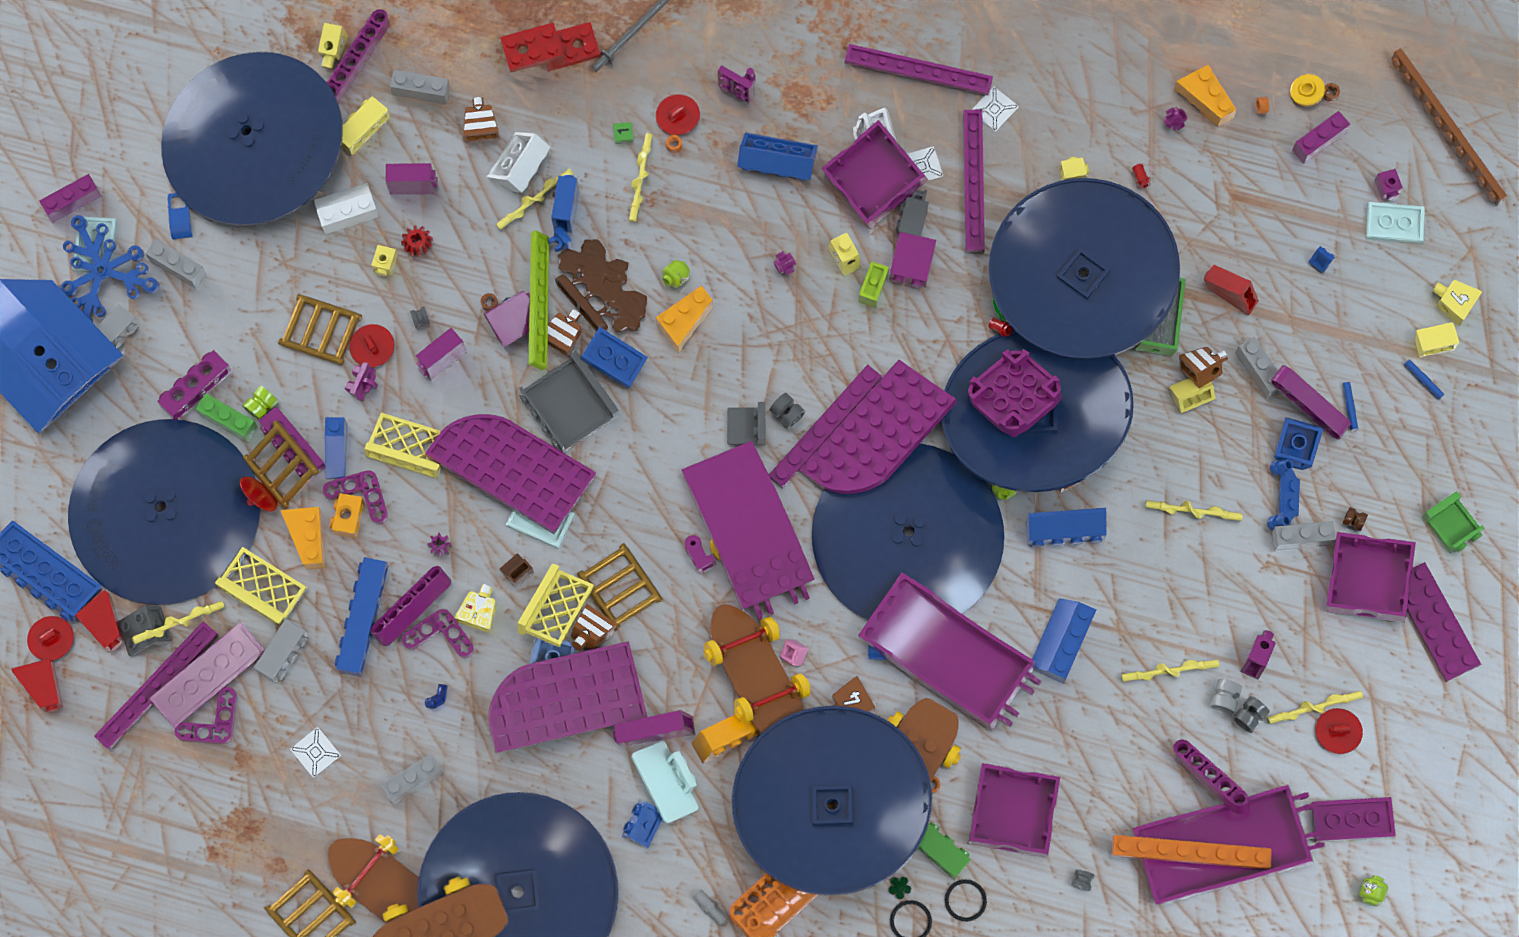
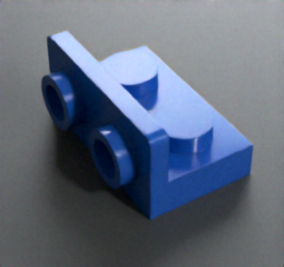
[622,801,662,848]

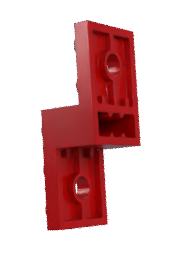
[500,22,601,73]

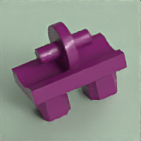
[345,362,378,401]

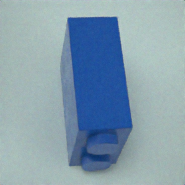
[551,175,579,233]

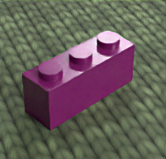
[1292,111,1351,164]
[39,174,102,224]

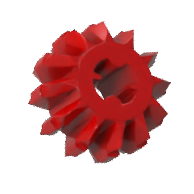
[401,225,433,258]

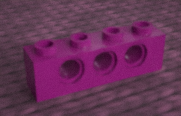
[157,350,232,420]
[259,406,325,482]

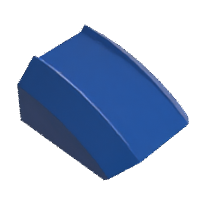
[1275,417,1323,470]

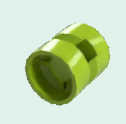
[242,386,278,421]

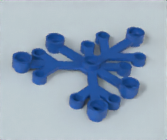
[61,215,160,323]

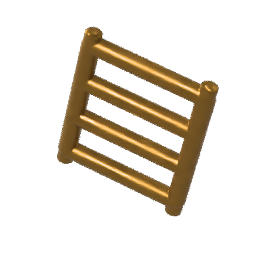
[278,294,362,365]
[243,420,320,510]
[577,543,663,631]
[265,869,356,937]

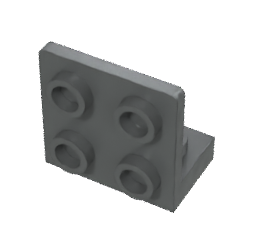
[727,402,766,445]
[118,605,172,656]

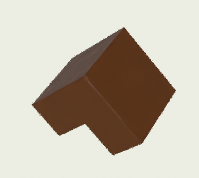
[500,553,534,589]

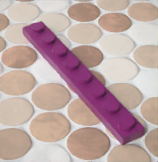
[845,44,993,96]
[963,110,985,252]
[769,364,882,489]
[94,621,218,750]

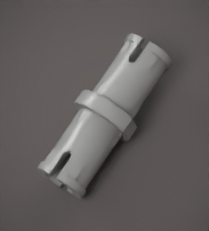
[693,889,729,926]

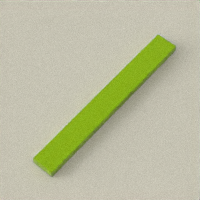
[529,230,549,371]

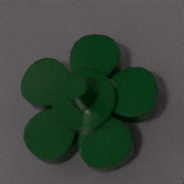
[889,877,911,899]

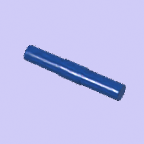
[1404,359,1445,399]
[1343,382,1359,431]

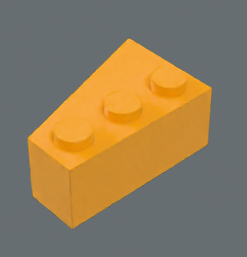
[1173,65,1237,127]
[656,285,713,353]
[280,507,326,570]
[691,715,758,764]

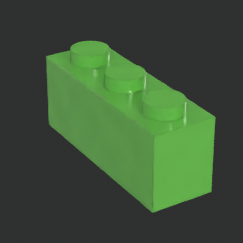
[196,394,258,443]
[918,822,971,880]

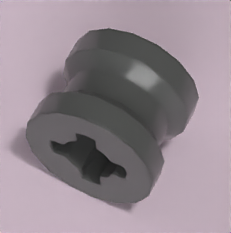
[410,306,430,329]
[1072,869,1095,891]

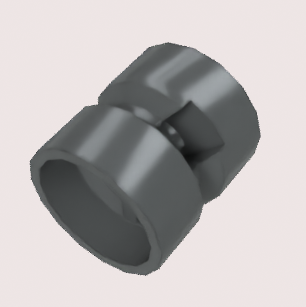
[769,393,806,429]
[1232,696,1270,733]

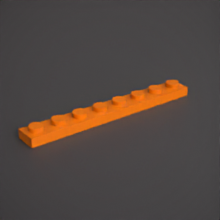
[1112,835,1271,870]

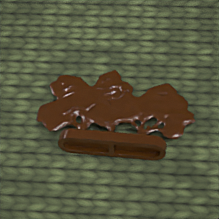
[555,239,647,332]

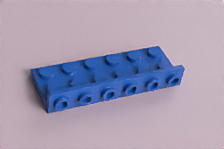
[0,520,102,624]

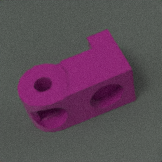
[685,535,716,574]

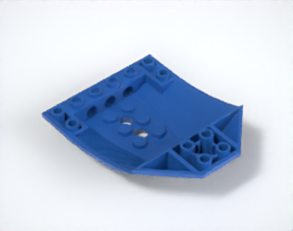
[0,279,124,434]

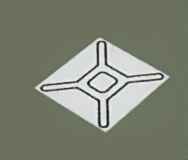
[972,86,1019,132]
[908,146,943,181]
[290,727,341,778]

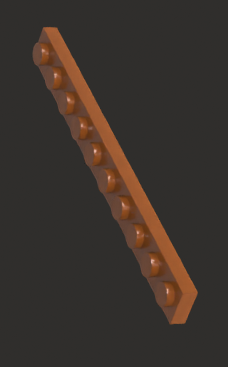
[1391,48,1507,206]

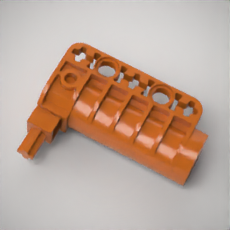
[730,873,818,937]

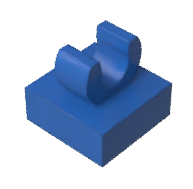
[548,227,572,252]
[1308,246,1335,273]

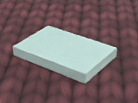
[1366,202,1425,244]
[72,217,117,273]
[506,510,575,549]

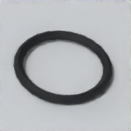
[945,879,987,922]
[890,900,932,937]

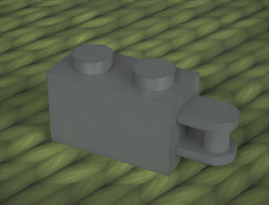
[895,190,929,237]

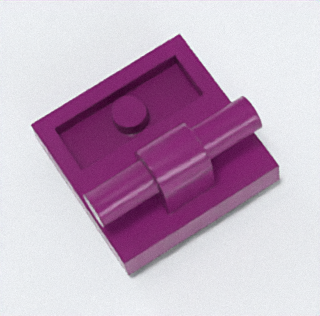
[718,65,756,103]

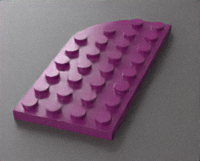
[799,360,957,494]
[425,414,596,534]
[488,641,648,754]

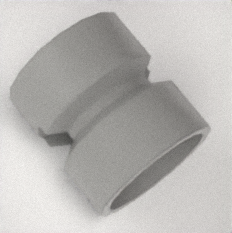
[1210,679,1242,714]

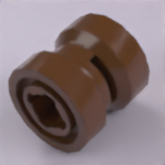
[1342,507,1368,532]

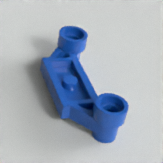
[1267,459,1300,531]

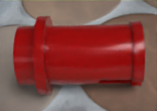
[1132,164,1151,189]
[988,318,1013,337]

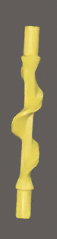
[629,133,653,222]
[496,168,574,230]
[1145,500,1243,521]
[132,601,225,644]
[1121,659,1219,682]
[1267,691,1363,724]

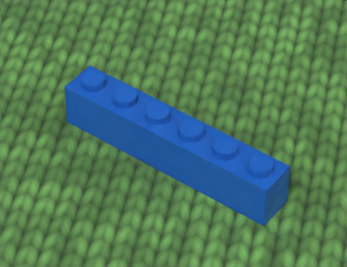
[335,557,389,677]

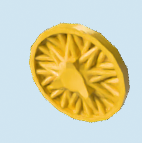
[1290,74,1325,106]

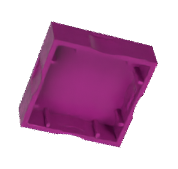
[821,120,928,228]
[1326,532,1416,623]
[968,763,1060,858]

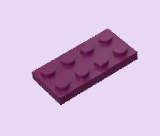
[1311,797,1396,842]

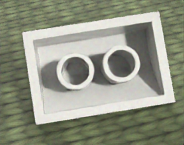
[487,132,550,193]
[314,183,379,234]

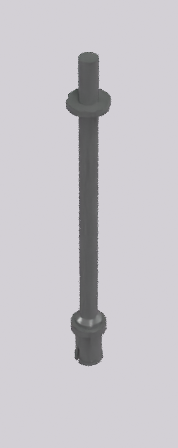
[591,0,670,72]

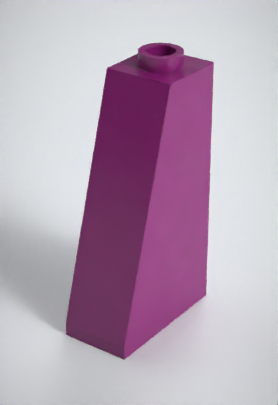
[613,710,696,747]

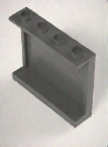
[519,351,620,453]

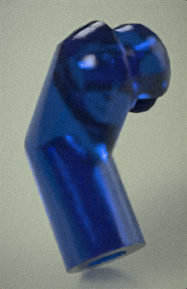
[425,684,448,709]

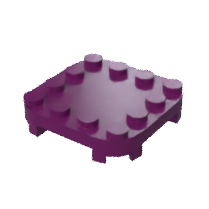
[968,349,1062,437]

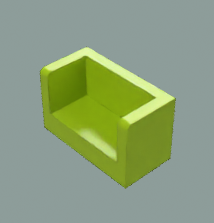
[858,261,889,308]

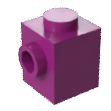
[1374,168,1403,200]

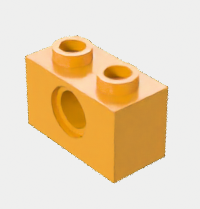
[330,493,365,539]

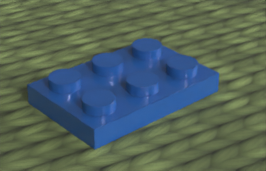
[580,327,648,389]

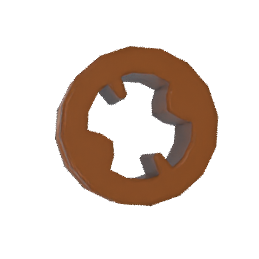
[1323,83,1340,102]
[481,293,498,311]

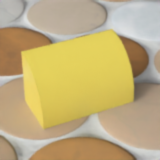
[1415,322,1460,357]
[1169,378,1216,413]

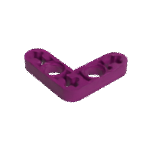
[323,470,388,525]
[402,609,474,658]
[175,687,237,744]

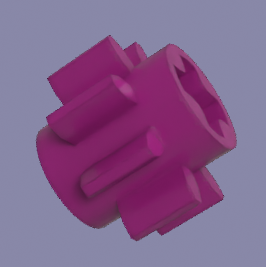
[1164,107,1187,131]
[773,251,797,275]
[427,532,452,558]

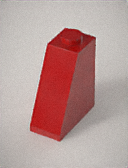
[1204,265,1259,315]
[75,590,123,653]
[11,658,63,713]

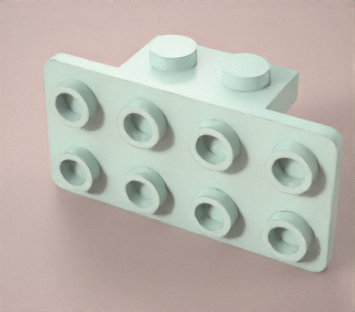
[631,741,699,824]

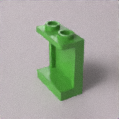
[1423,491,1485,554]

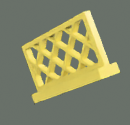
[364,413,441,479]
[215,547,307,627]
[517,563,594,647]

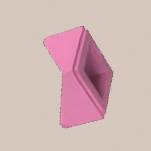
[780,639,808,666]

